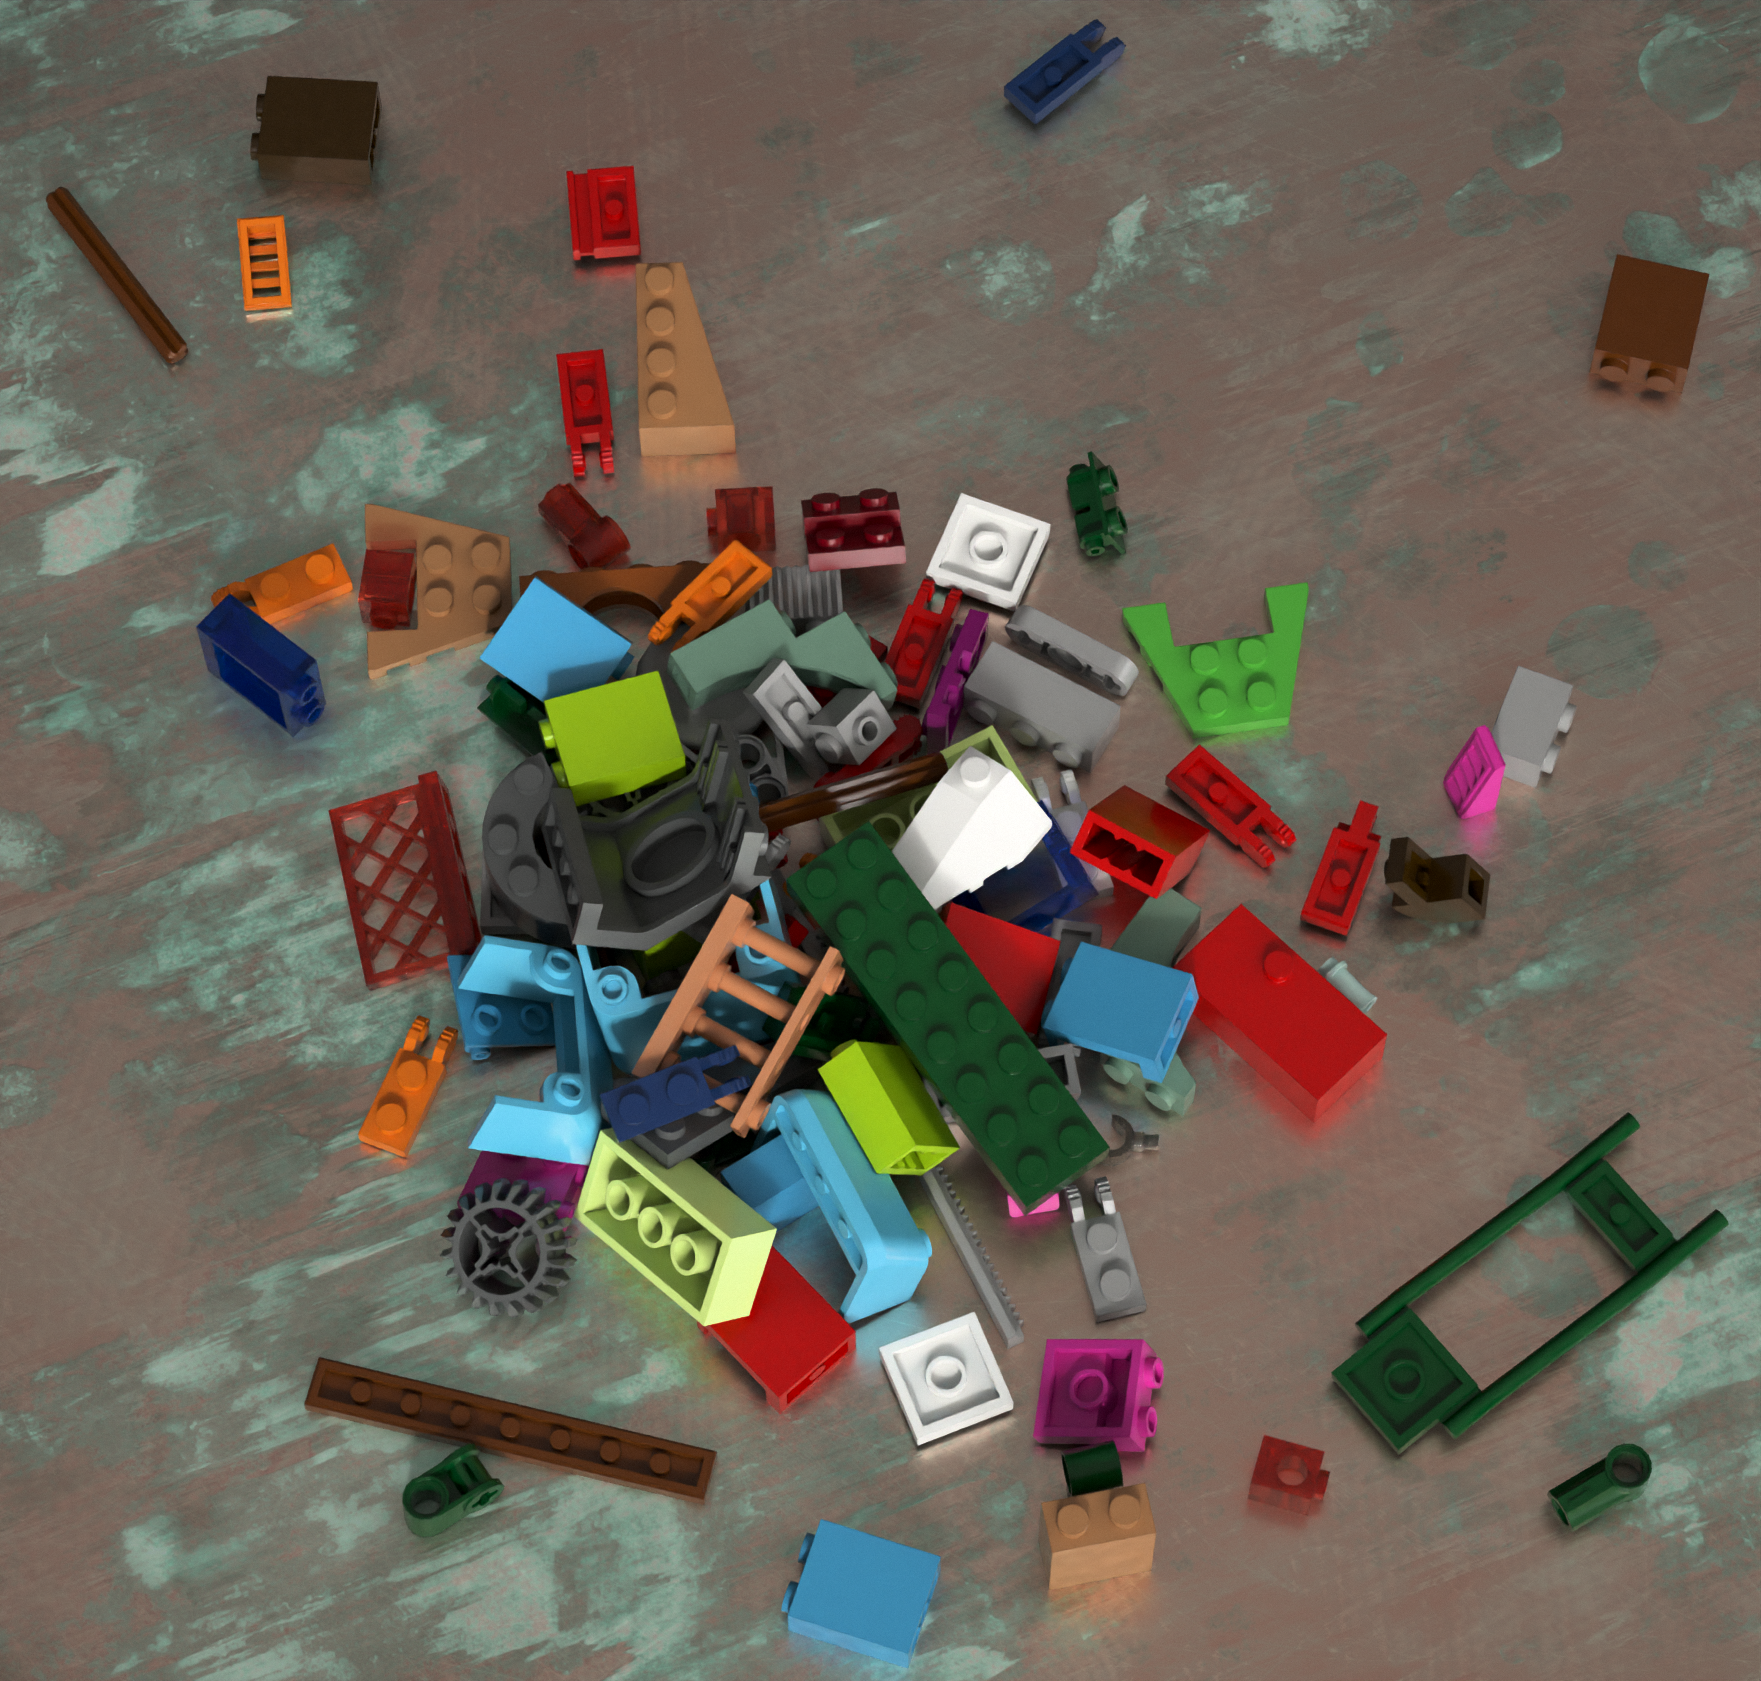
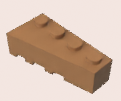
[635,262,736,456]

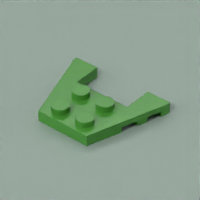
[1122,582,1309,739]

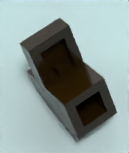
[1384,837,1490,923]

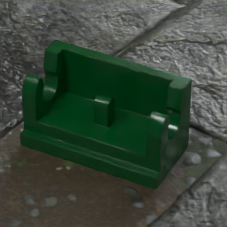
[762,981,880,1062]

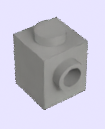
[806,688,897,765]

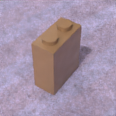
[1038,1483,1156,1590]

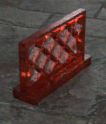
[329,771,482,991]

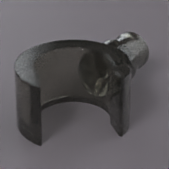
[1100,1115,1159,1166]

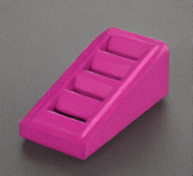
[1443,725,1506,819]

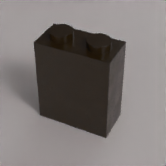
[250,76,382,185]

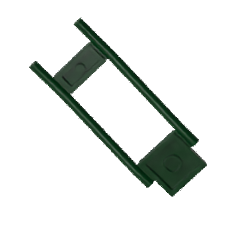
[1331,1112,1729,1455]

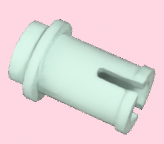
[1317,957,1377,1014]

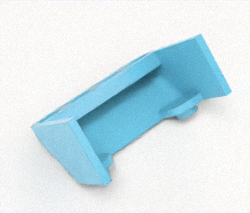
[576,878,802,1076]
[457,935,614,1166]
[750,1089,932,1324]

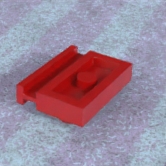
[566,166,641,260]

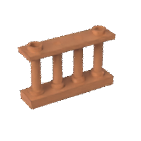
[631,894,846,1138]

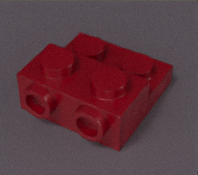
[801,488,906,572]

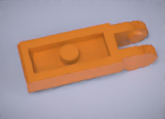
[647,540,773,653]
[211,543,353,635]
[358,1015,459,1158]

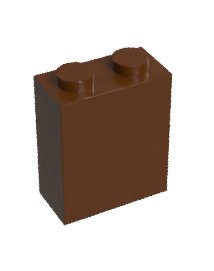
[1589,254,1709,393]

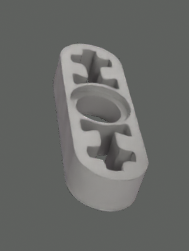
[1005,605,1139,696]

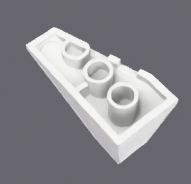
[892,746,1052,913]

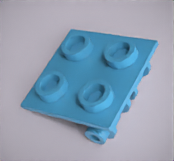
[447,955,556,1060]

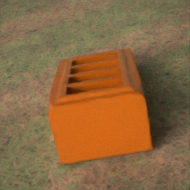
[237,215,292,311]

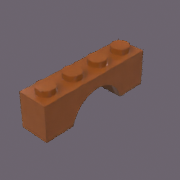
[519,560,710,624]

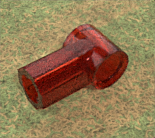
[538,483,631,570]

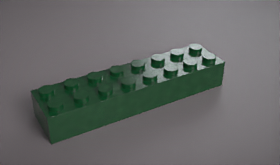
[786,821,1110,1216]

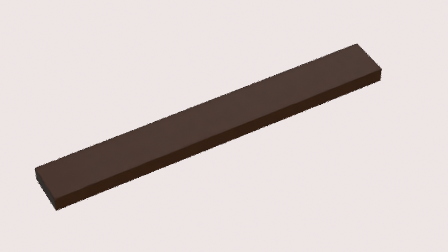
[304,1357,718,1505]

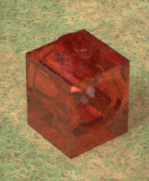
[706,486,776,554]
[358,549,417,629]
[1248,1435,1330,1516]

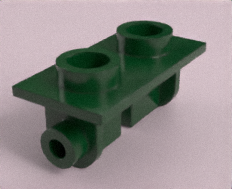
[1066,451,1128,556]
[477,675,558,766]

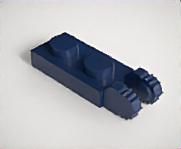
[1004,19,1126,125]
[599,1045,752,1144]

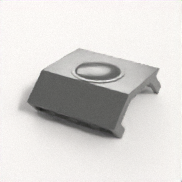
[541,718,772,951]

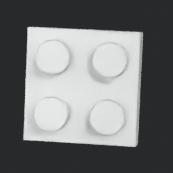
[926,493,1051,612]
[879,1311,1014,1446]

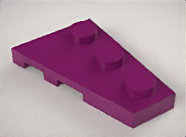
[921,609,989,755]

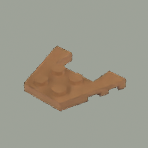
[365,504,513,679]

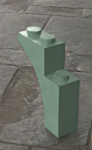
[666,599,898,711]
[1099,889,1202,1116]

